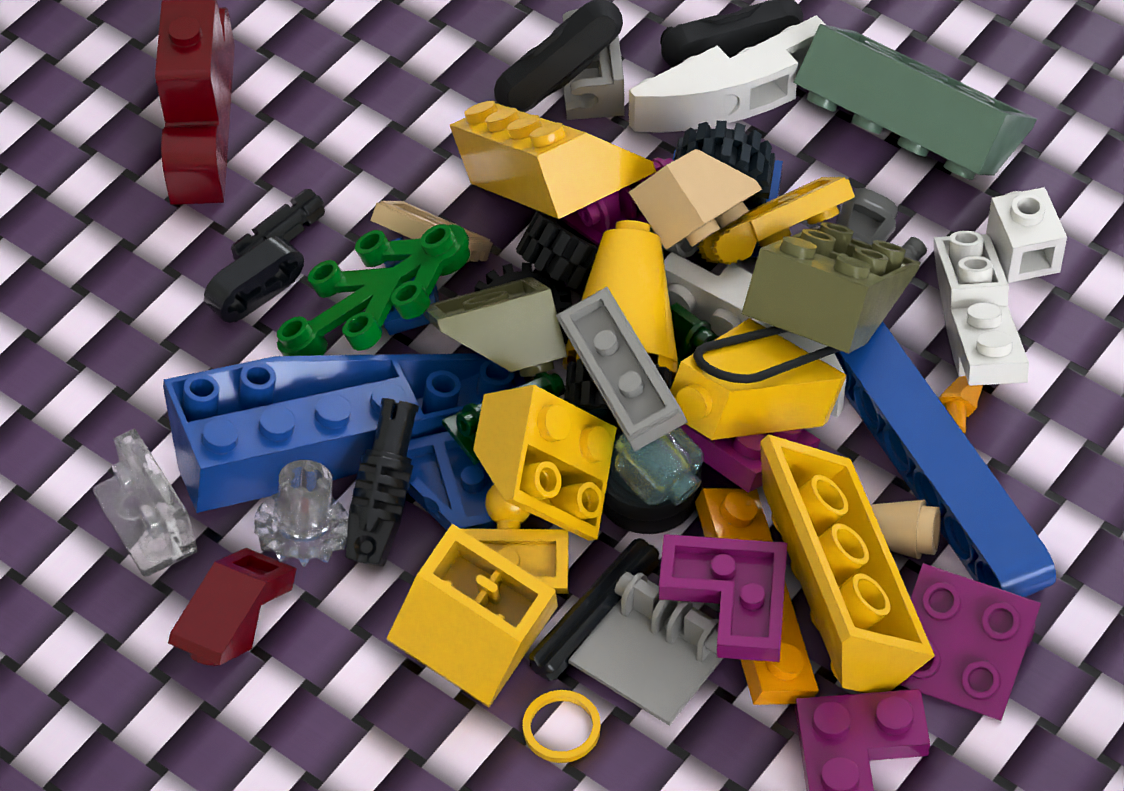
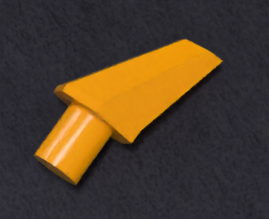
[938,376,983,434]

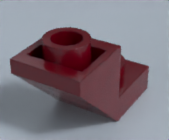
[168,548,297,666]

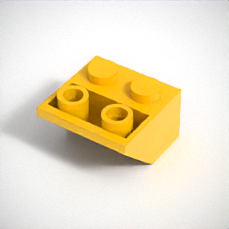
[473,385,617,541]
[386,524,558,708]

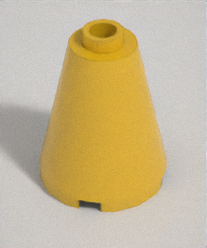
[562,220,679,379]

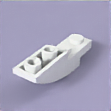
[629,15,826,133]
[934,231,1029,386]
[664,252,846,418]

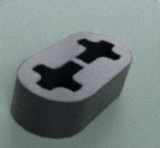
[204,236,304,323]

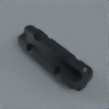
[231,189,325,260]

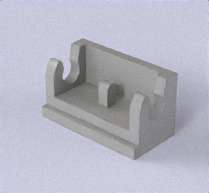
[562,9,625,120]

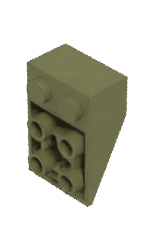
[741,222,921,354]

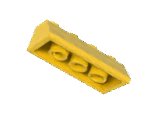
[450,101,656,219]
[760,434,935,693]

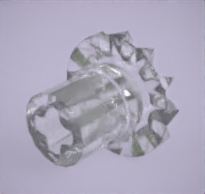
[254,460,348,567]

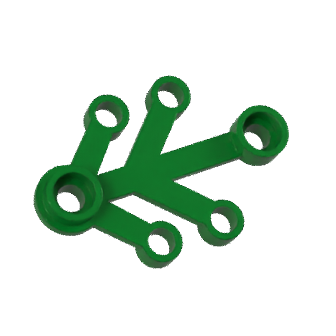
[277,224,470,356]

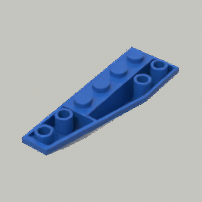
[163,353,526,513]

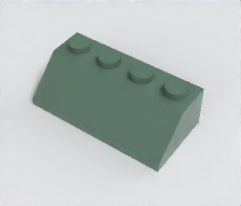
[793,24,1037,180]

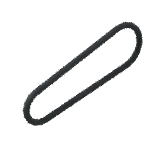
[693,326,840,384]

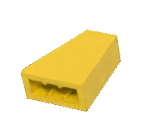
[670,318,847,440]

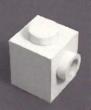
[986,187,1067,283]

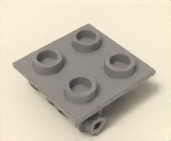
[568,572,723,726]

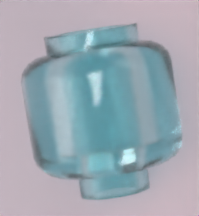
[615,426,704,506]

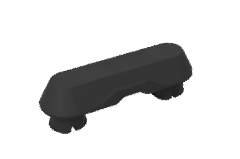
[494,0,623,112]
[660,0,803,67]

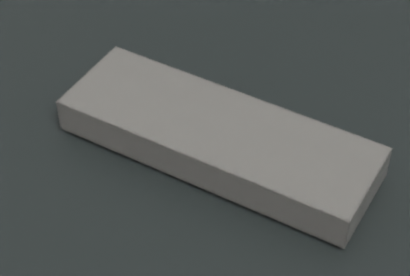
[556,287,688,452]

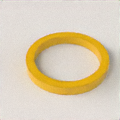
[522,690,601,763]

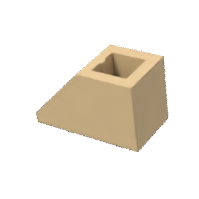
[629,149,762,250]

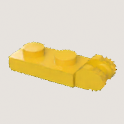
[697,177,855,265]

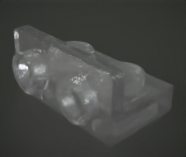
[93,428,198,577]

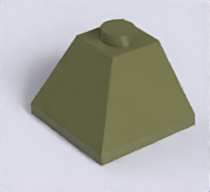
[424,277,568,377]

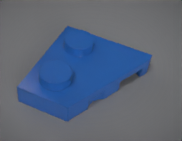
[407,431,497,530]

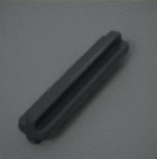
[529,538,659,681]

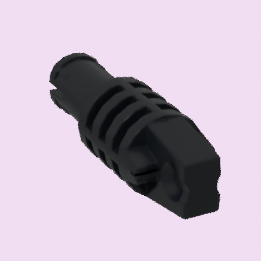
[346,398,419,566]

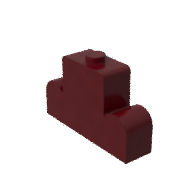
[155,0,235,205]

